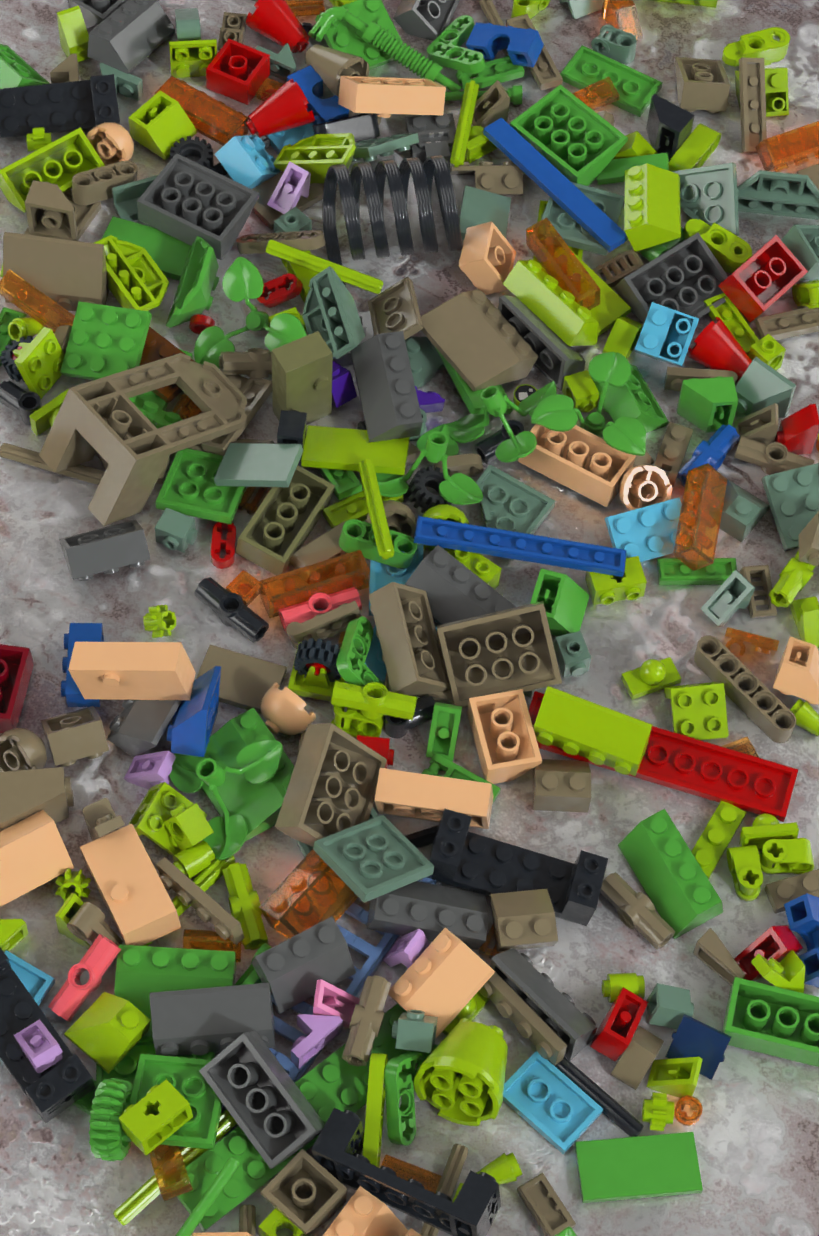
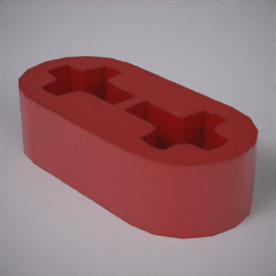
[257,273,303,308]
[211,522,237,569]

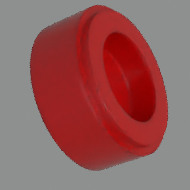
[189,314,215,335]

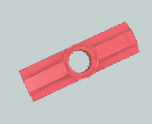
[279,587,362,633]
[48,934,121,1022]

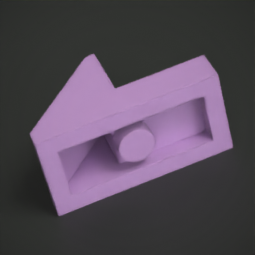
[267,161,311,214]
[124,750,176,790]
[383,929,430,968]
[291,1014,343,1069]
[14,1019,63,1073]

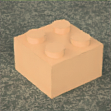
[459,221,516,295]

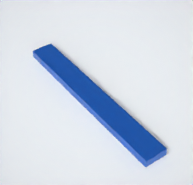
[483,117,628,252]
[414,516,627,577]

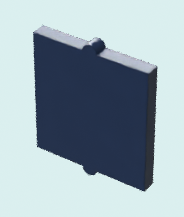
[665,1014,731,1080]

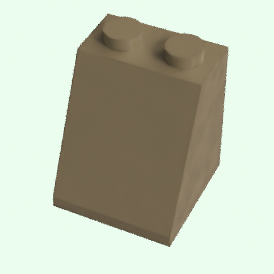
[0,767,74,831]

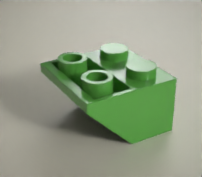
[676,376,738,433]
[530,568,590,637]

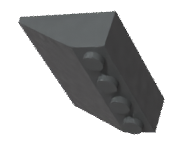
[137,153,260,260]
[614,233,728,323]

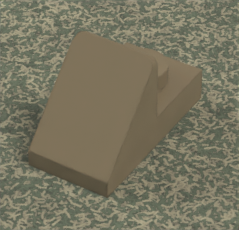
[50,53,79,84]
[82,798,125,841]

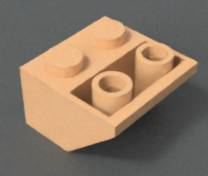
[773,636,819,705]

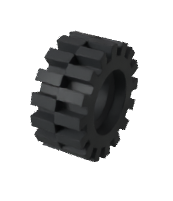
[170,136,214,169]
[407,466,452,513]

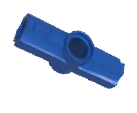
[677,424,740,489]

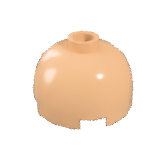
[86,122,134,166]
[618,464,672,511]
[261,682,316,735]

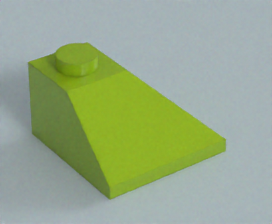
[64,991,151,1074]

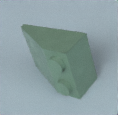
[781,224,819,281]

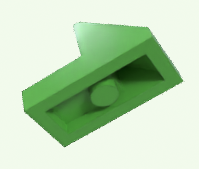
[426,702,462,762]

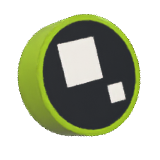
[513,384,537,406]

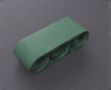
[175,8,201,41]

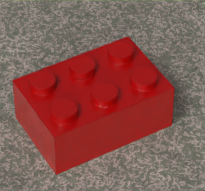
[718,235,808,323]

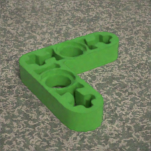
[427,15,486,74]
[336,616,390,692]
[384,1044,438,1146]

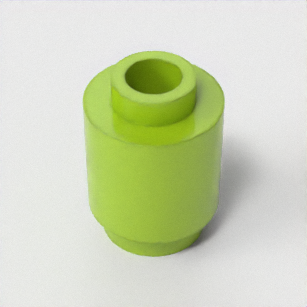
[172,840,215,879]
[602,973,645,1003]

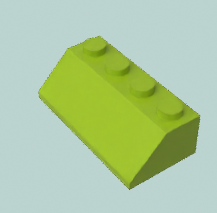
[0,128,105,213]
[624,163,681,252]
[503,259,598,346]
[534,686,652,776]

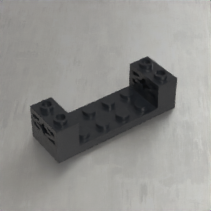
[0,74,120,138]
[427,809,608,926]
[0,947,95,1124]
[311,1108,501,1236]

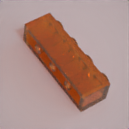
[155,76,248,146]
[755,121,819,172]
[526,217,600,310]
[673,463,727,571]
[260,550,370,619]

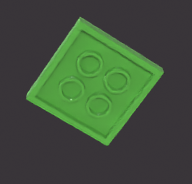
[315,0,401,70]
[60,302,152,380]
[156,448,247,524]
[122,1054,223,1150]

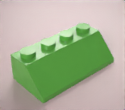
[618,808,723,939]

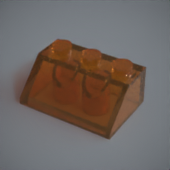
[259,849,358,938]

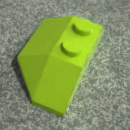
[273,133,356,183]
[94,235,169,311]

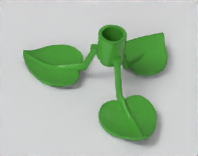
[194,257,307,369]
[531,352,646,456]
[446,381,557,462]
[376,424,483,505]
[169,740,283,860]

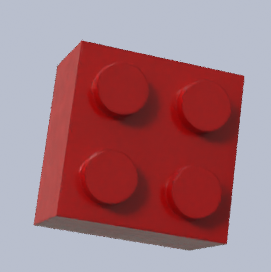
[206,39,270,105]

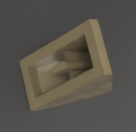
[472,80,510,128]
[734,403,779,445]
[610,1026,664,1090]

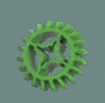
[89,1078,133,1161]

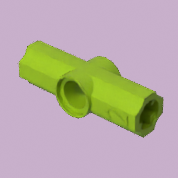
[768,550,816,608]
[331,681,417,720]
[222,862,268,950]

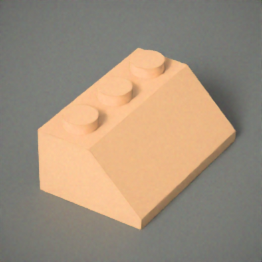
[467,689,542,784]
[388,928,495,1038]
[323,1186,408,1236]

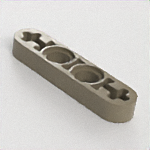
[236,230,326,254]

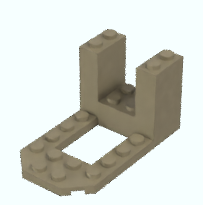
[39,353,247,526]

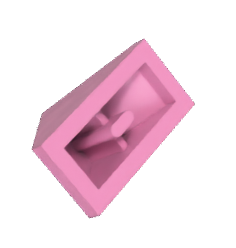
[313,979,360,1028]

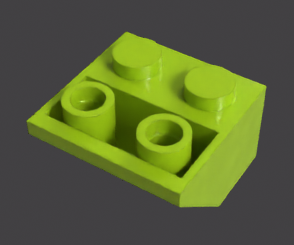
[169,39,217,78]
[735,67,789,117]
[128,90,197,160]

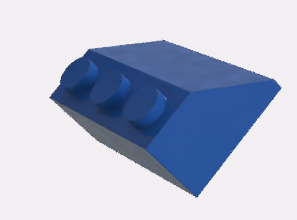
[167,666,221,757]

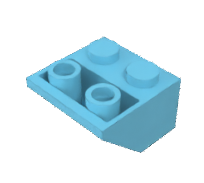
[215,135,281,189]
[635,302,699,366]

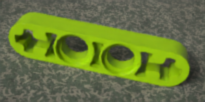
[362,1053,388,1167]

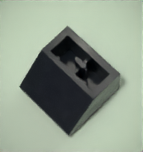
[646,94,695,162]

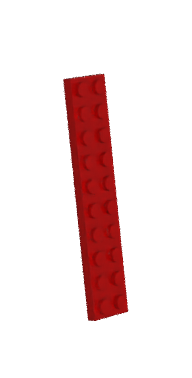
[528,691,798,822]

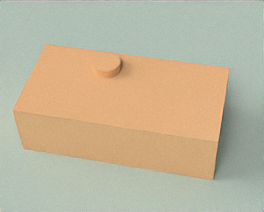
[338,76,446,118]
[518,424,636,507]
[68,642,196,700]
[374,768,494,829]
[0,810,74,907]
[80,824,181,946]

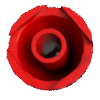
[245,0,309,53]
[246,78,315,137]
[686,316,752,383]

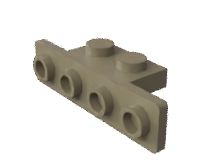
[450,161,525,196]

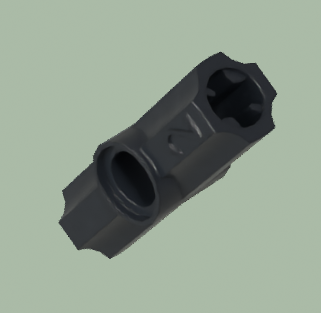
[194,577,269,642]

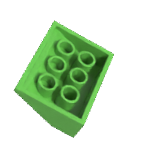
[510,84,628,186]
[201,708,294,842]
[114,945,236,1037]

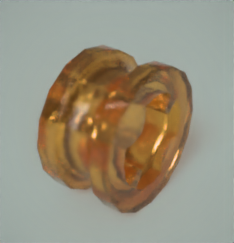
[674,1095,703,1126]

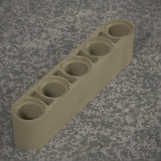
[694,635,796,743]

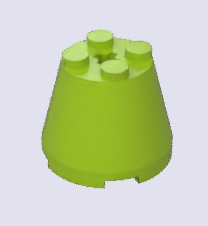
[414,1018,508,1126]

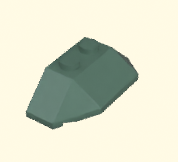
[737,170,819,220]
[302,266,365,359]

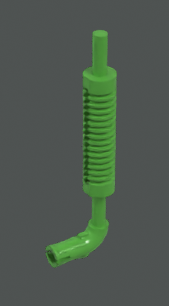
[308,6,462,91]

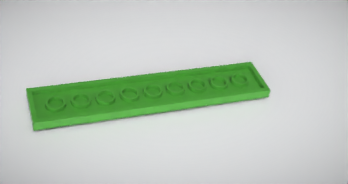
[166,1003,418,1232]

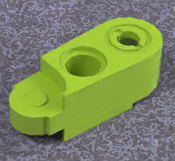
[722,27,790,67]
[683,219,752,274]

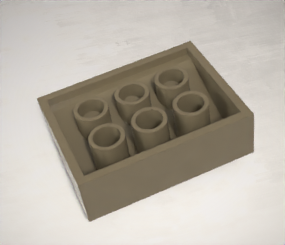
[3,232,109,311]
[421,289,539,391]
[437,601,562,706]
[275,723,387,847]

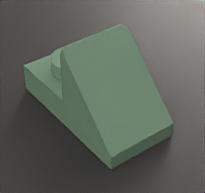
[256,43,296,82]
[99,63,143,101]
[700,570,755,627]

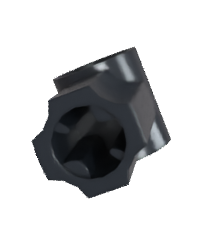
[0,381,42,425]
[475,420,524,464]
[384,694,435,739]

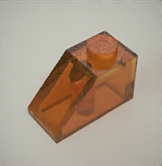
[601,0,643,41]

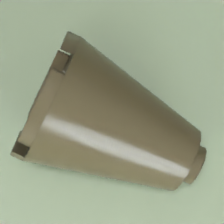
[305,44,369,97]

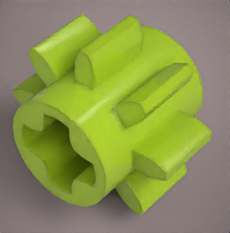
[27,127,52,152]
[143,605,176,638]
[55,868,91,903]
[642,1092,674,1131]

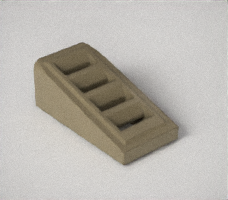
[592,249,644,288]
[739,565,777,618]
[693,928,745,986]

